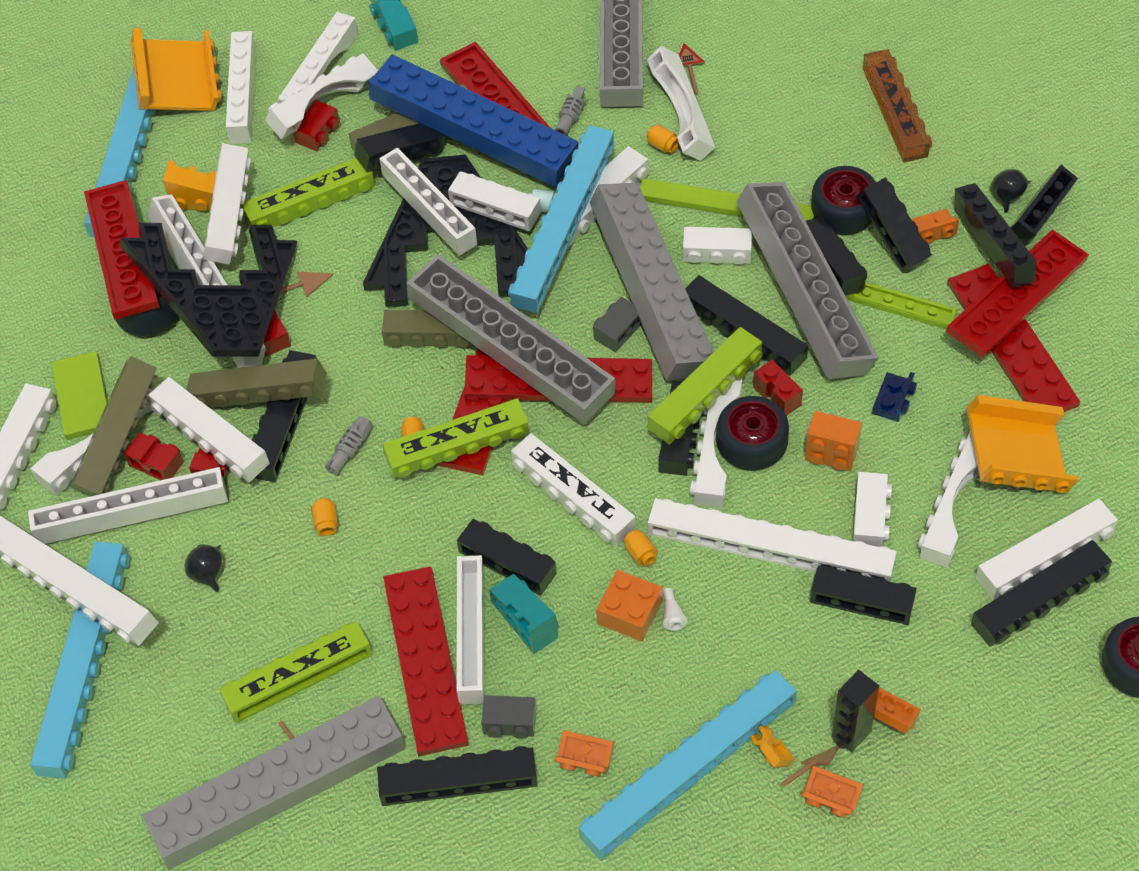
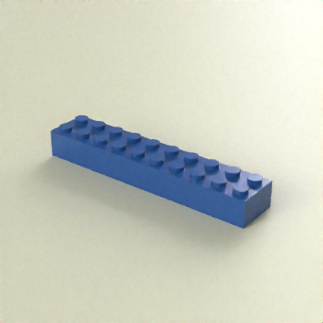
[369,54,579,187]

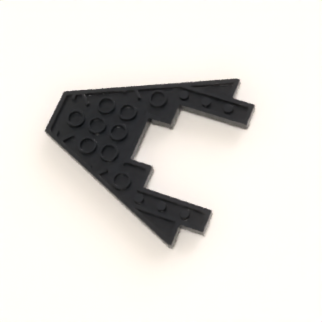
[363,154,528,307]
[120,223,297,357]

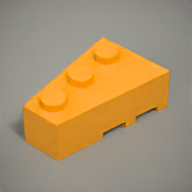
[163,160,216,211]

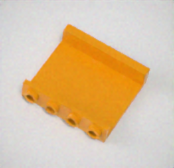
[130,28,221,111]
[967,395,1079,493]

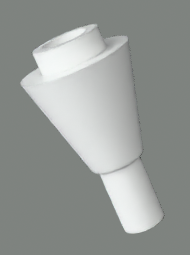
[663,588,688,631]

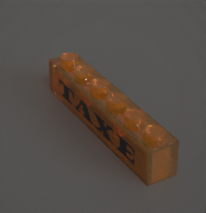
[863,49,932,163]

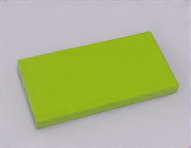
[51,351,107,440]

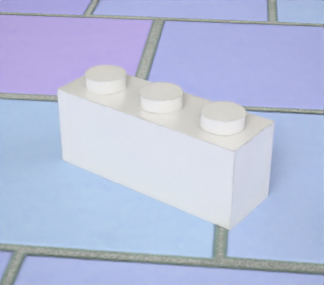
[683,227,752,264]
[853,472,892,547]

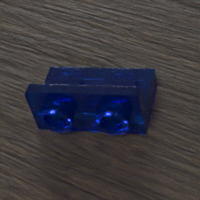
[872,372,917,422]

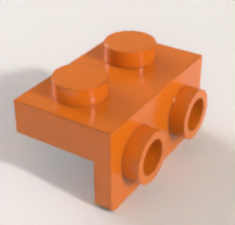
[554,730,615,777]
[801,765,864,818]

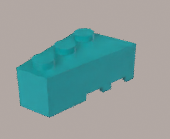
[369,0,418,51]
[489,574,559,654]

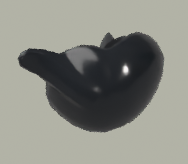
[991,169,1032,213]
[184,544,222,592]

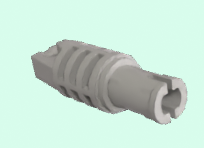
[555,85,586,135]
[325,416,373,475]

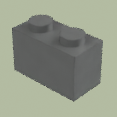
[593,297,642,353]
[481,695,537,739]

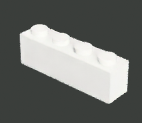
[448,171,541,232]

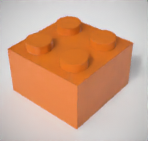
[805,411,862,471]
[596,569,663,642]

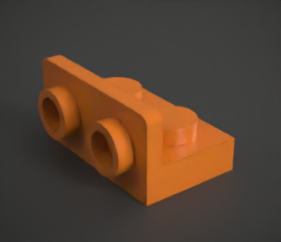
[911,209,959,243]
[874,687,921,734]

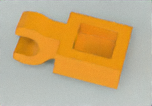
[750,725,795,768]

